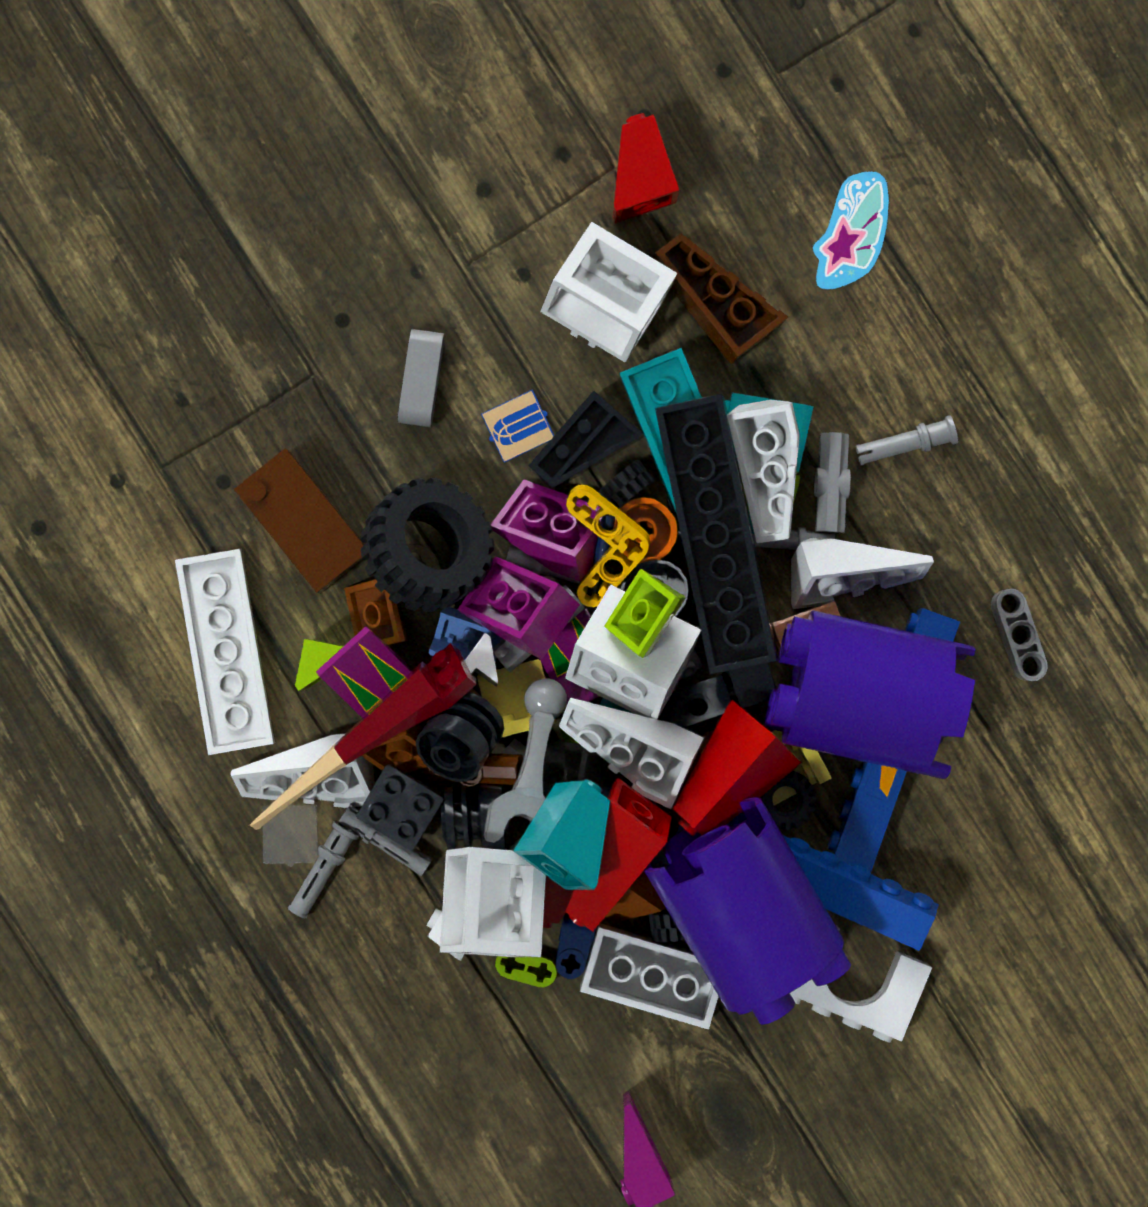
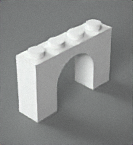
[790,925,932,1043]

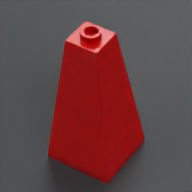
[673,700,801,836]
[565,778,672,932]

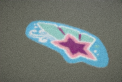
[813,171,889,289]

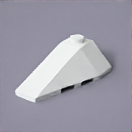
[791,538,934,609]

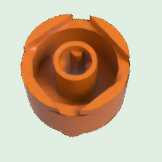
[613,498,677,565]

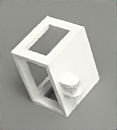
[540,222,678,362]
[565,585,701,720]
[440,847,546,957]

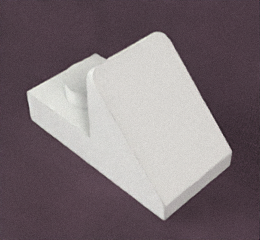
[465,633,498,687]

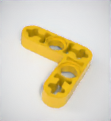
[566,485,650,608]

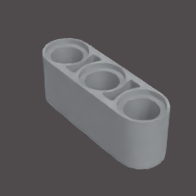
[398,329,445,428]
[991,589,1048,681]

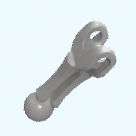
[484,678,567,843]

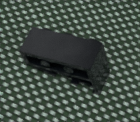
[528,391,644,490]

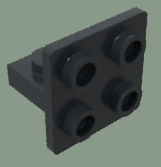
[356,763,444,851]

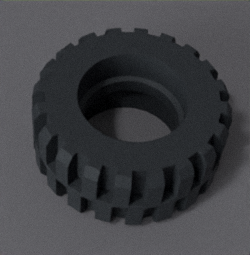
[360,478,495,612]

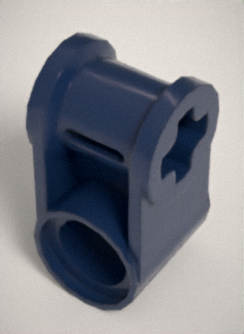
[556,913,596,979]

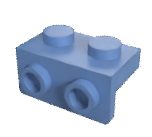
[428,607,503,662]

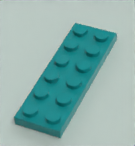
[619,348,754,535]

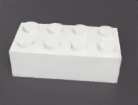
[580,923,718,1030]

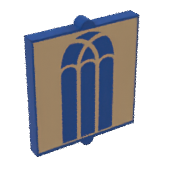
[481,389,554,463]

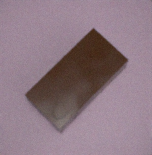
[234,448,365,594]

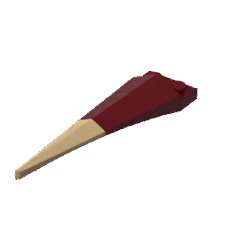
[250,643,476,830]

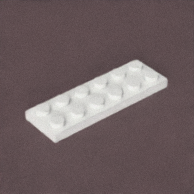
[175,549,275,755]

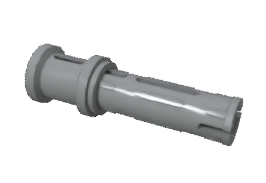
[856,415,958,465]
[288,821,359,919]

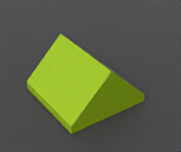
[604,568,686,658]
[295,639,343,691]

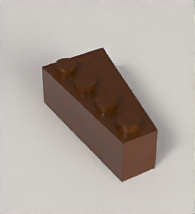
[652,233,788,364]

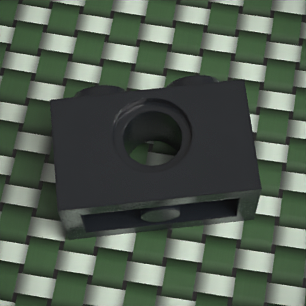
[663,675,731,736]

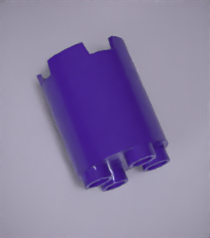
[764,610,975,779]
[644,797,851,1025]

